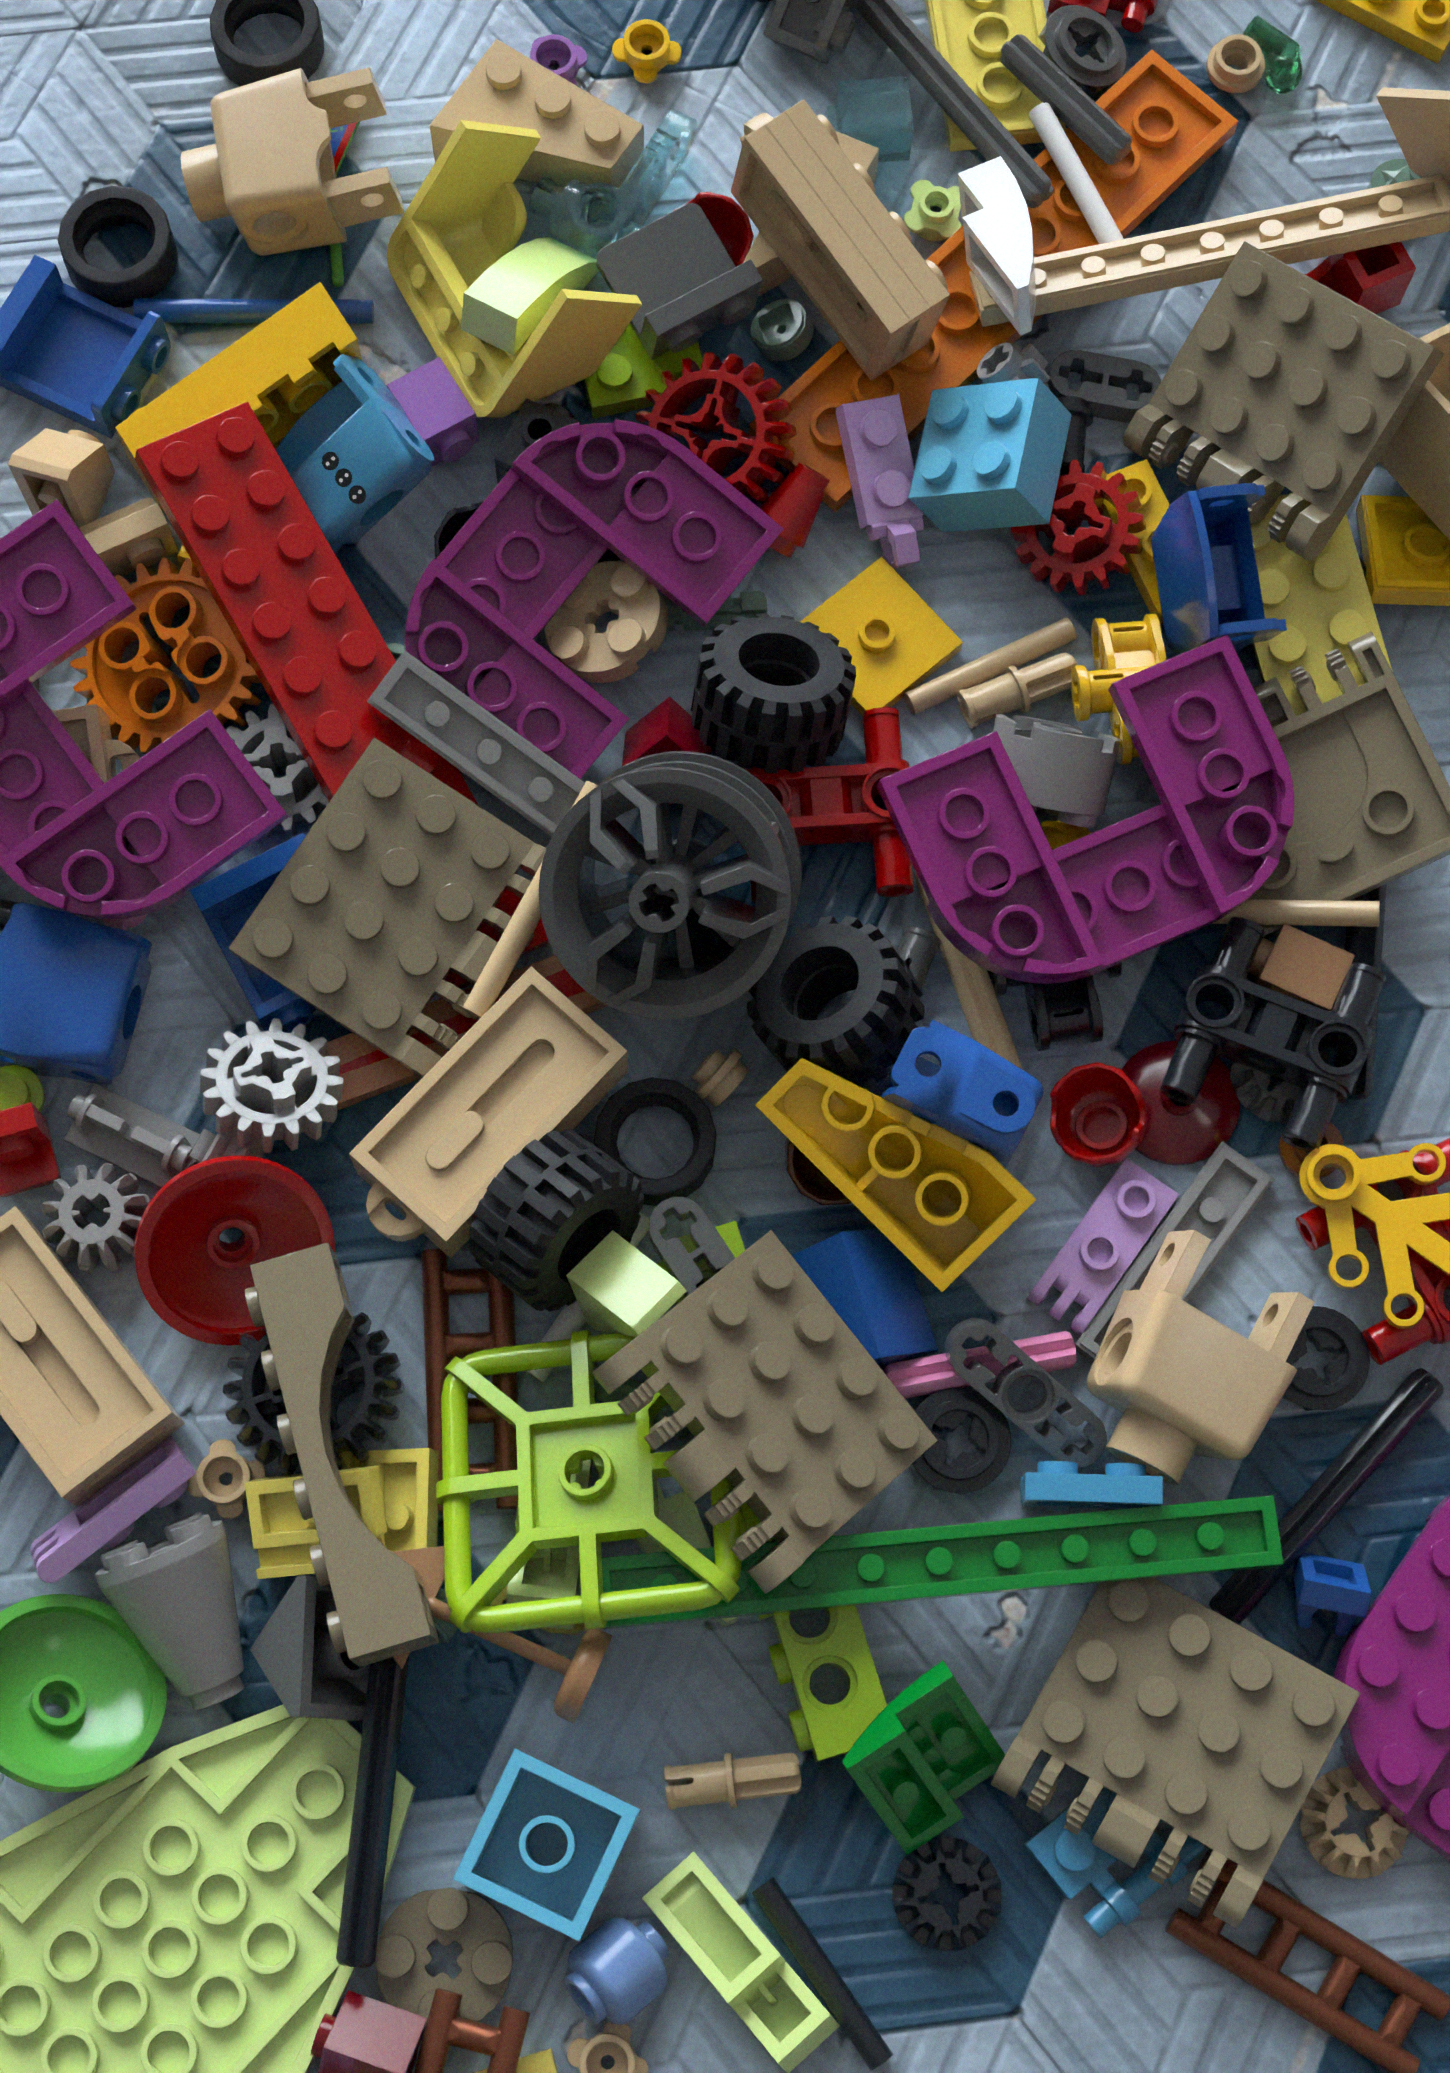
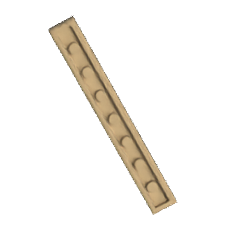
[969,174,1450,327]

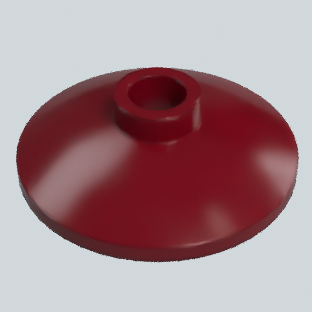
[1122,1041,1240,1165]

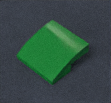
[842,1660,1005,1855]

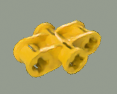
[1071,613,1166,765]

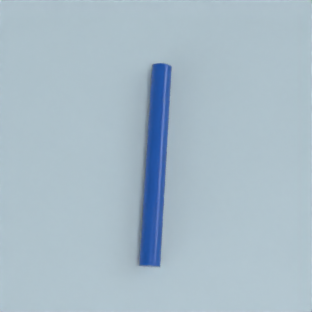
[133,298,374,324]

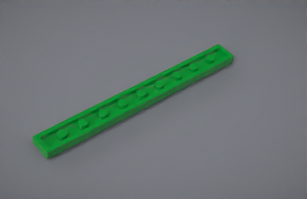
[600,1495,1283,1630]

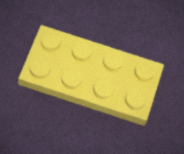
[1251,493,1393,716]

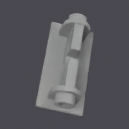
[63,1083,200,1188]

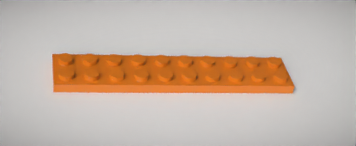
[749,49,1238,512]

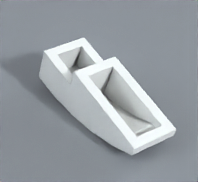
[958,156,1036,336]

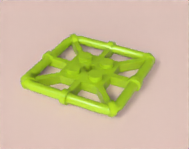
[436,1330,742,1633]

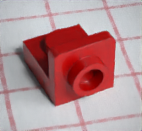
[0,1102,61,1197]

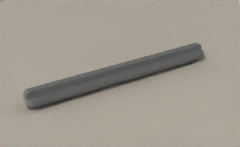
[852,0,1054,208]

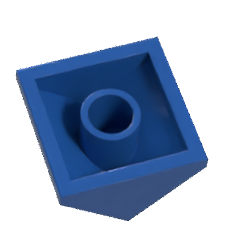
[792,1229,938,1368]

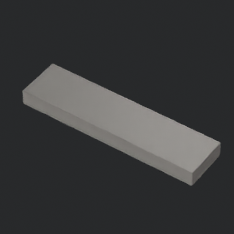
[367,650,585,837]
[1075,1142,1275,1363]

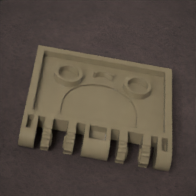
[1123,241,1444,561]
[1248,632,1450,939]
[228,738,547,1078]
[592,1230,938,1594]
[991,1578,1360,1929]

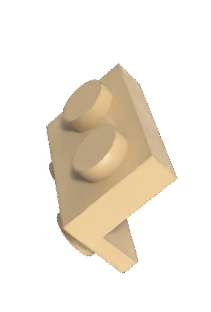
[78,497,178,576]

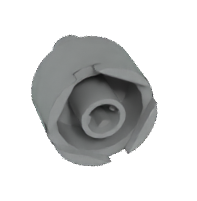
[993,714,1120,828]

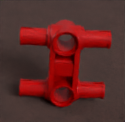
[738,707,914,903]
[1296,1138,1450,1365]

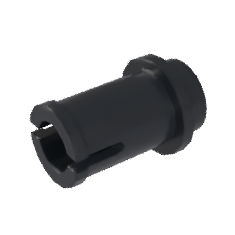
[1057,396,1094,476]

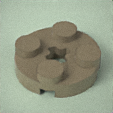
[374,1887,514,2028]

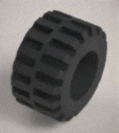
[691,614,856,774]
[747,916,925,1089]
[469,1129,644,1312]

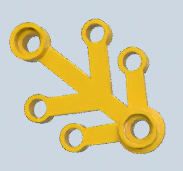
[1299,1143,1450,1329]

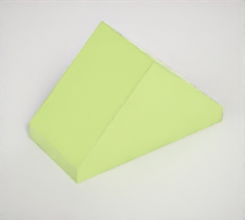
[566,1230,687,1337]

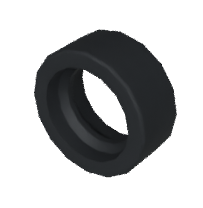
[210,0,324,87]
[58,185,178,308]
[594,1077,717,1206]

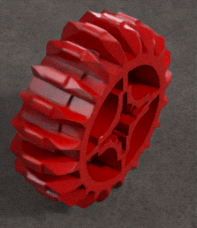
[635,352,797,503]

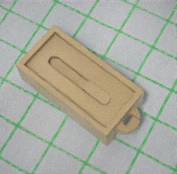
[730,99,950,381]
[349,966,628,1258]
[0,1206,185,1507]

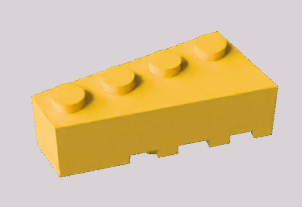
[115,282,362,511]

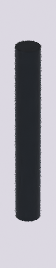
[752,1877,893,2071]

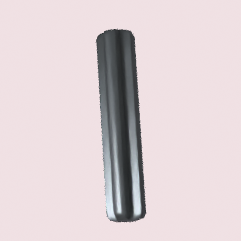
[1000,34,1132,165]

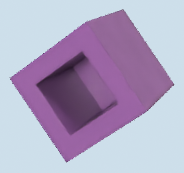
[387,357,480,467]

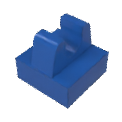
[1292,1552,1372,1636]

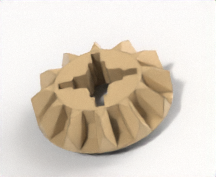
[1300,1767,1410,1879]

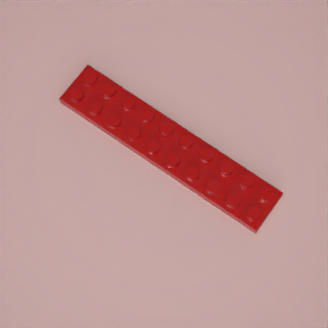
[135,401,549,999]

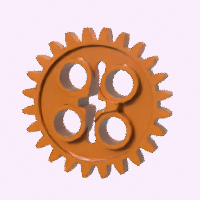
[70,557,261,754]

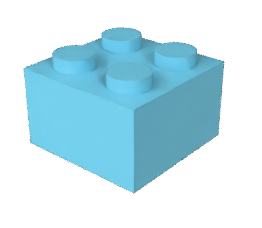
[908,378,1072,533]
[453,1748,641,1941]

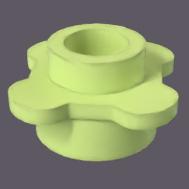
[904,180,961,241]

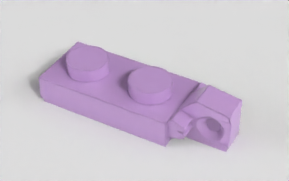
[835,394,924,569]

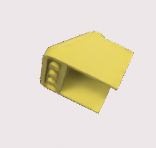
[387,120,642,418]

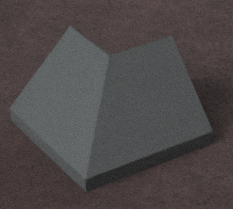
[250,1575,405,1723]

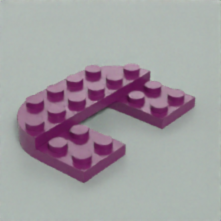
[404,419,784,779]
[0,499,289,919]
[877,635,1294,984]
[1334,1494,1450,1862]

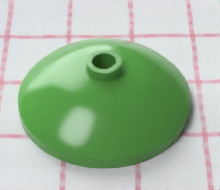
[0,1594,167,1793]

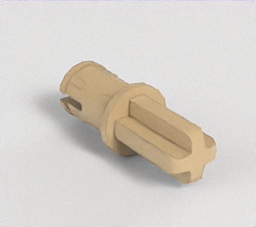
[957,653,1077,729]
[664,1753,802,1810]

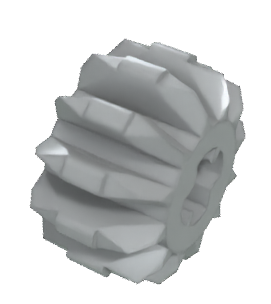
[41,1163,151,1274]

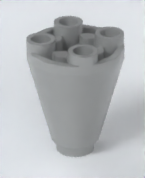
[94,1512,245,1710]

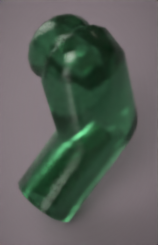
[1243,15,1303,94]

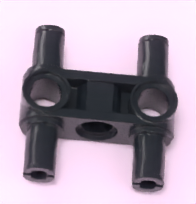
[1160,917,1386,1152]

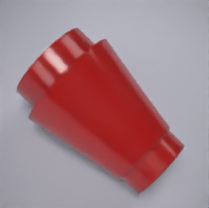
[760,462,830,558]

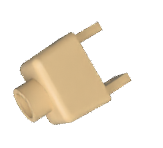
[181,67,404,256]
[1086,1230,1315,1485]

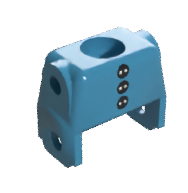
[276,354,434,553]

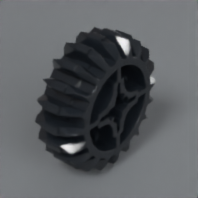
[223,1312,404,1475]

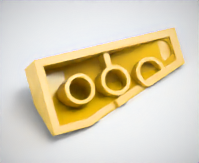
[755,1058,1036,1292]

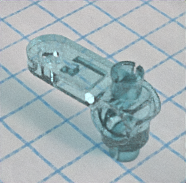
[529,109,697,259]

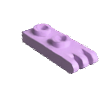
[1027,1158,1179,1336]
[30,1435,196,1583]

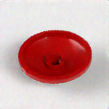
[134,1155,335,1346]

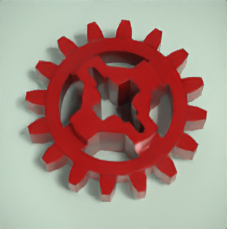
[1011,460,1146,596]

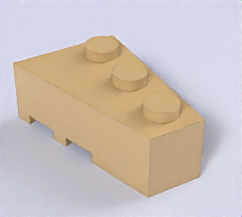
[429,39,645,207]

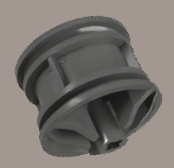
[539,751,802,1020]

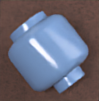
[564,1917,669,2025]

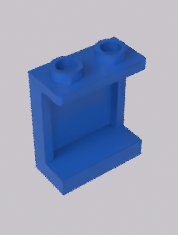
[0,255,171,439]
[190,832,317,1033]

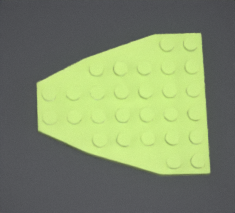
[0,1705,416,2073]

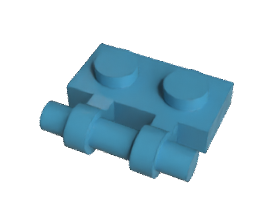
[1020,1461,1163,1511]
[1023,1788,1204,1939]

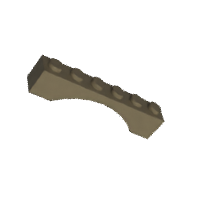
[245,1242,439,1667]

